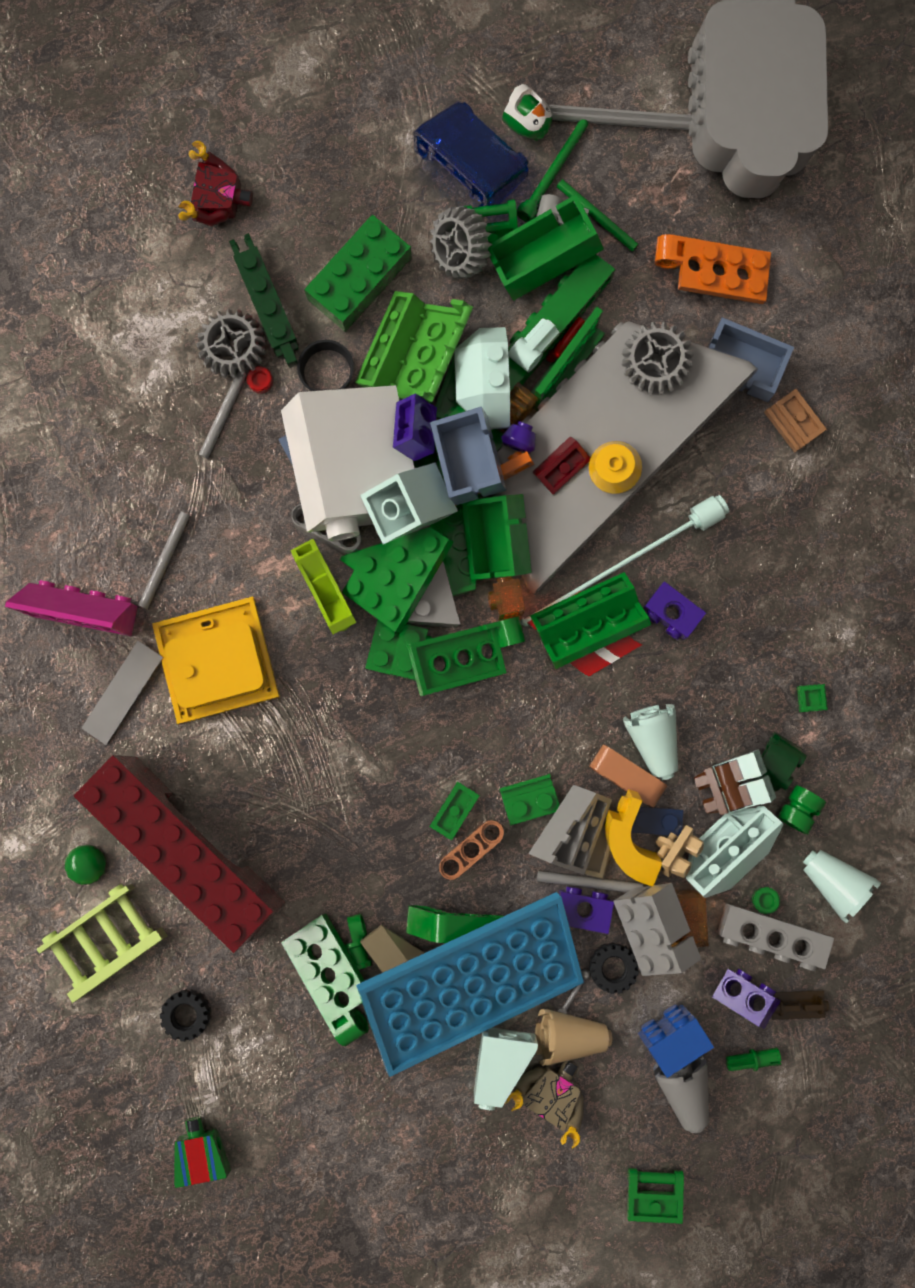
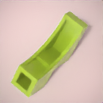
[290,539,356,635]

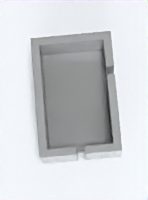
[613,883,701,976]

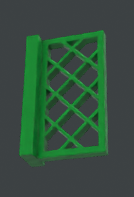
[525,306,605,411]

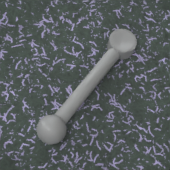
[557,969,590,1014]

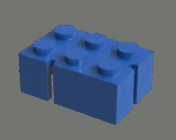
[638,1005,714,1078]

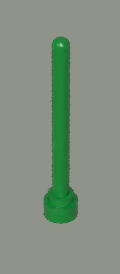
[517,119,588,223]

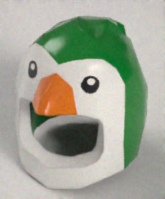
[502,84,553,141]

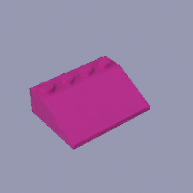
[5,580,138,636]

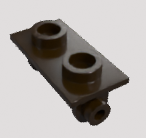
[772,990,829,1020]

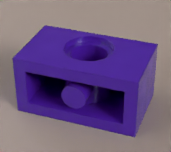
[643,581,706,640]
[559,886,614,934]

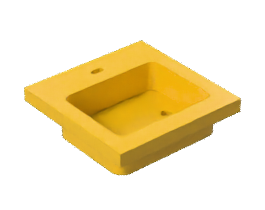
[152,596,280,725]

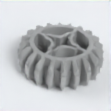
[429,206,492,279]
[197,309,267,379]
[621,321,694,395]

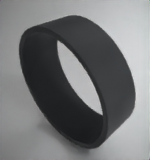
[297,339,354,391]

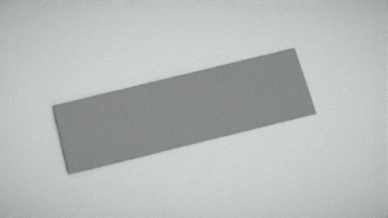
[82,641,163,745]

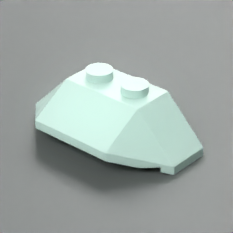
[454,327,510,429]
[686,806,783,898]

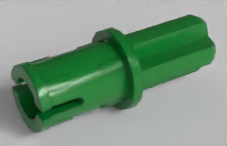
[726,1047,781,1071]

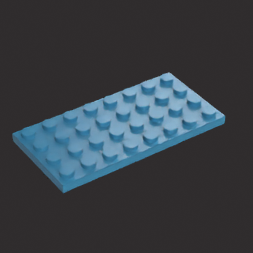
[356,892,584,1077]

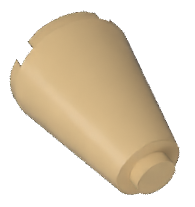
[535,1009,612,1065]

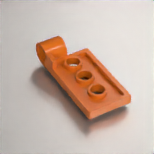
[655,234,771,304]

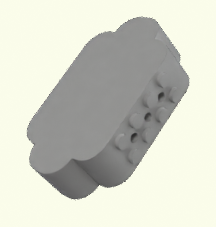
[688,0,828,198]

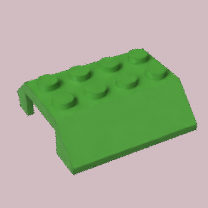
[355,291,473,403]

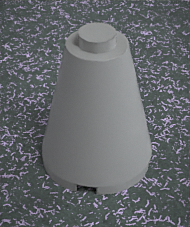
[653,1055,709,1133]

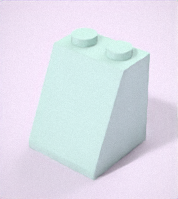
[360,463,458,544]
[474,1028,538,1110]

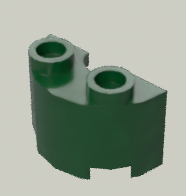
[752,731,807,792]

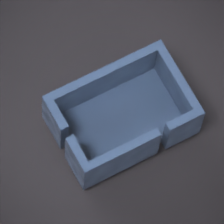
[708,317,794,402]
[430,406,507,505]

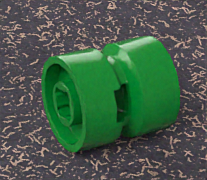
[777,785,826,835]

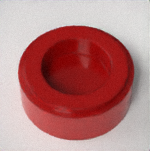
[247,366,273,394]

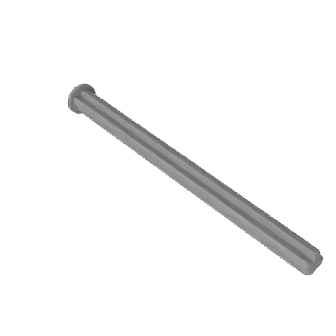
[547,104,692,130]

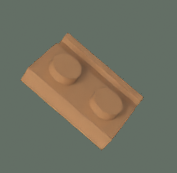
[764,389,827,453]

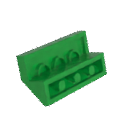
[530,572,651,669]

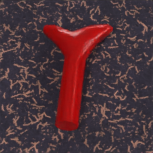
[546,317,585,363]

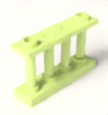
[37,883,167,1003]

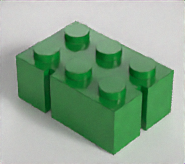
[462,494,532,580]

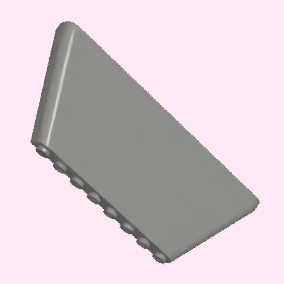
[492,321,757,595]

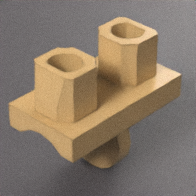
[656,825,704,878]

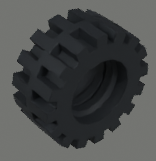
[589,943,639,994]
[160,989,211,1042]

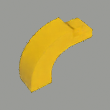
[605,789,662,886]

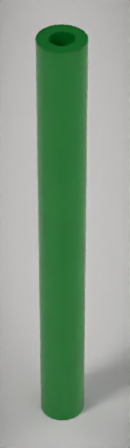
[557,179,639,252]

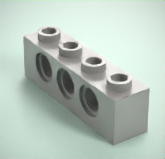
[717,903,834,971]

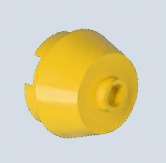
[589,441,642,494]

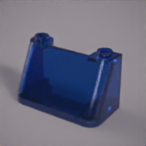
[413,102,529,218]

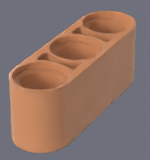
[589,744,667,808]
[439,820,504,880]

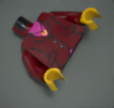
[178,141,253,227]

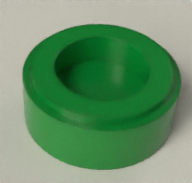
[752,887,780,914]

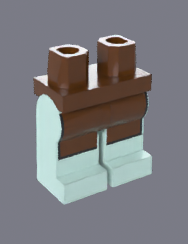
[694,749,776,815]

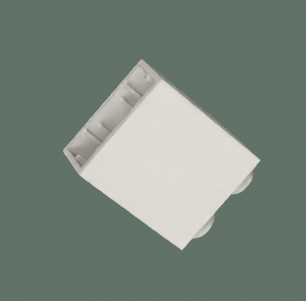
[281,385,415,541]

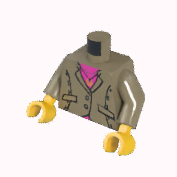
[504,1060,584,1149]

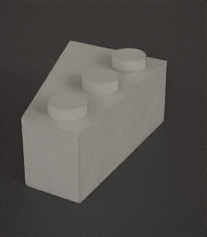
[407,562,460,628]
[529,785,612,875]

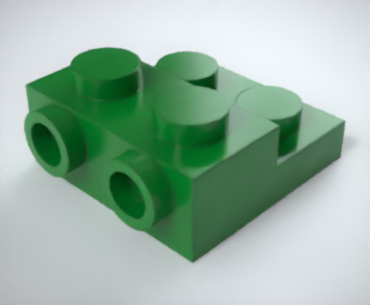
[365,620,432,682]

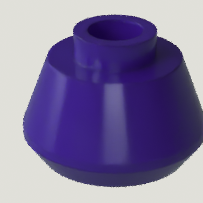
[501,421,536,454]

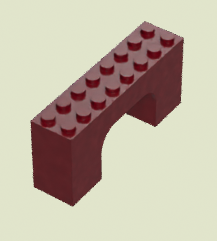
[73,755,286,953]

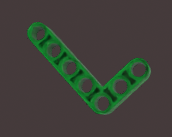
[406,905,506,943]

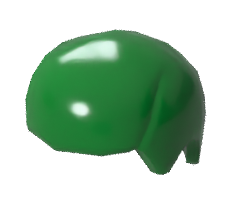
[64,845,106,885]

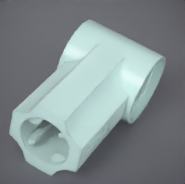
[508,318,559,372]

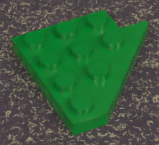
[340,527,454,633]

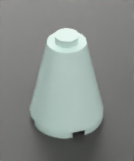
[623,704,678,780]
[803,850,881,923]

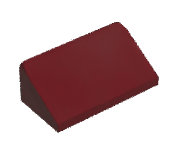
[532,437,591,495]

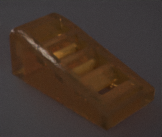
[503,382,538,431]

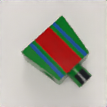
[174,1116,231,1188]

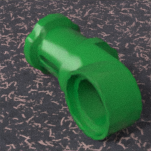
[344,913,373,970]

